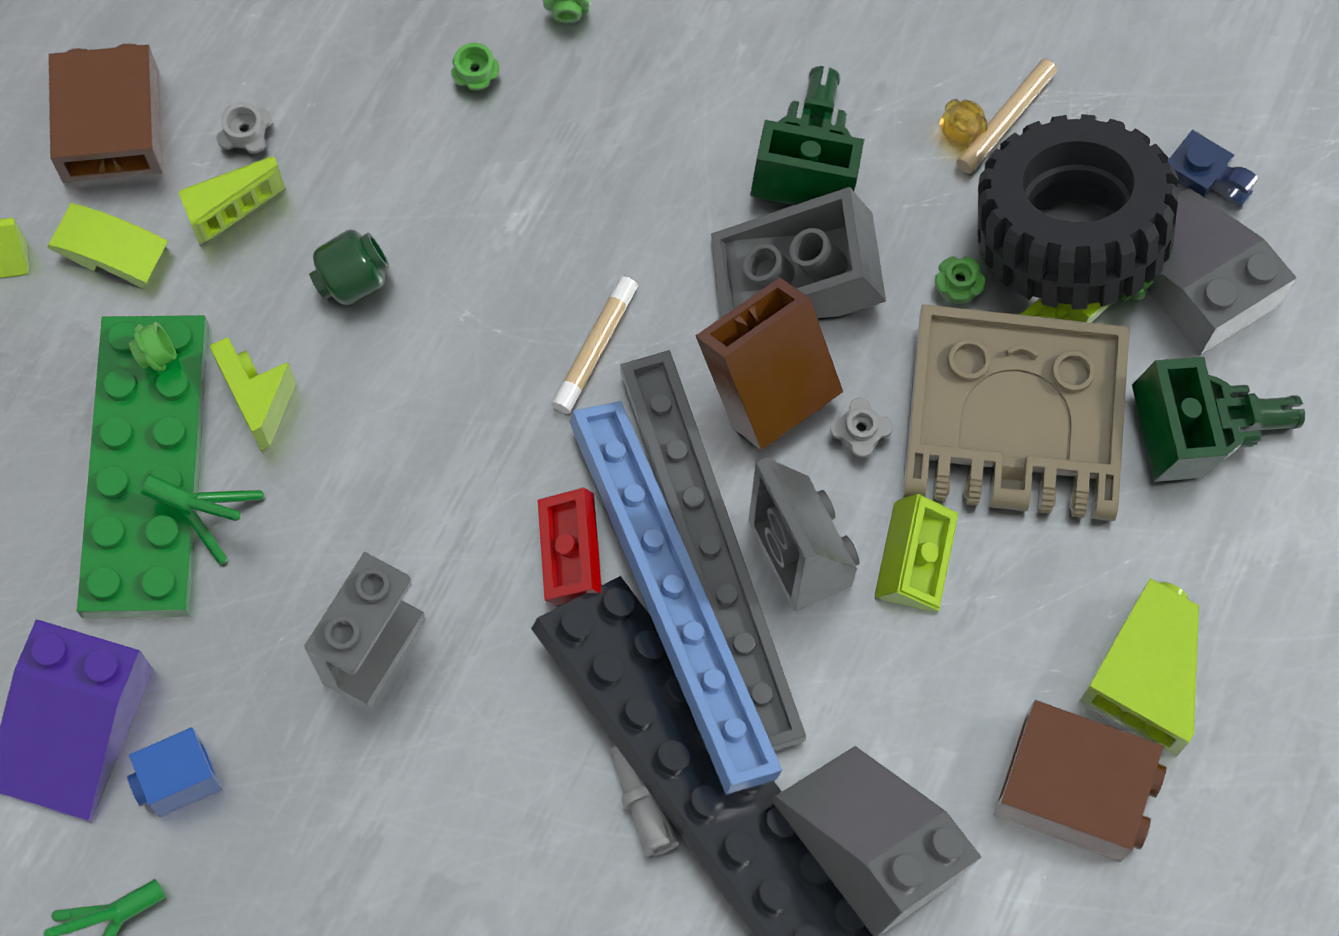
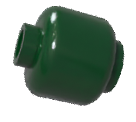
[309,229,390,306]

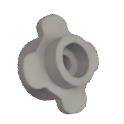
[216,103,272,154]
[830,398,893,458]

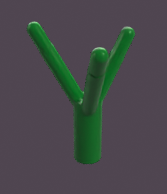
[140,474,264,565]
[43,879,166,936]

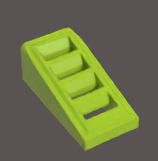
[178,156,285,244]

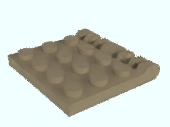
[903,304,1130,521]

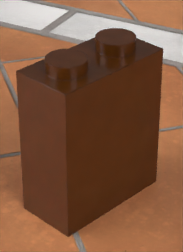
[48,43,163,183]
[695,277,843,450]
[993,700,1167,862]

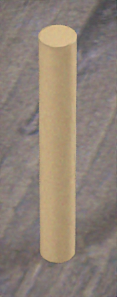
[956,59,1057,174]

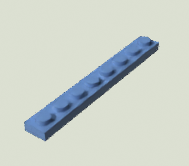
[569,401,783,794]

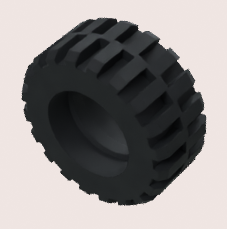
[978,114,1179,310]

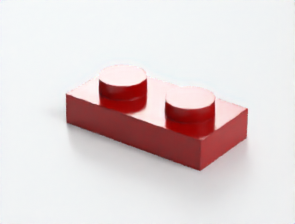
[537,487,602,606]

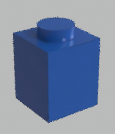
[127,727,223,818]

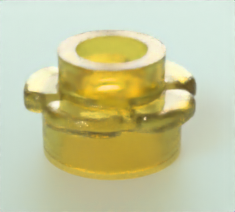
[940,99,988,146]

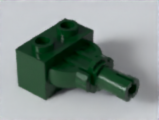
[750,66,864,205]
[1132,357,1305,482]

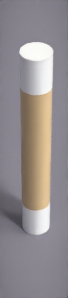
[551,276,638,414]

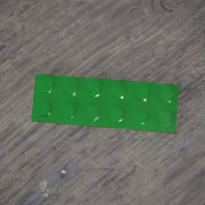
[77,315,209,618]

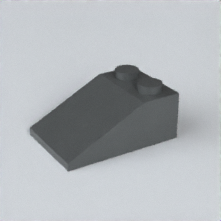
[711,187,886,318]
[1147,187,1297,355]
[749,457,860,611]
[772,746,982,936]

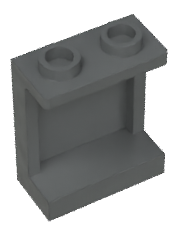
[304,551,426,709]

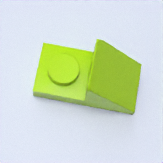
[209,337,296,451]

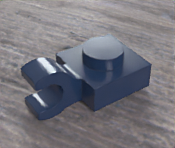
[1168,129,1259,208]

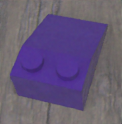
[0,619,154,823]

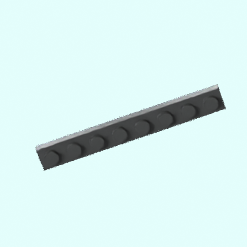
[620,350,806,751]

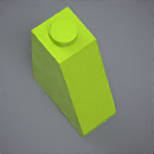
[1079,578,1199,756]

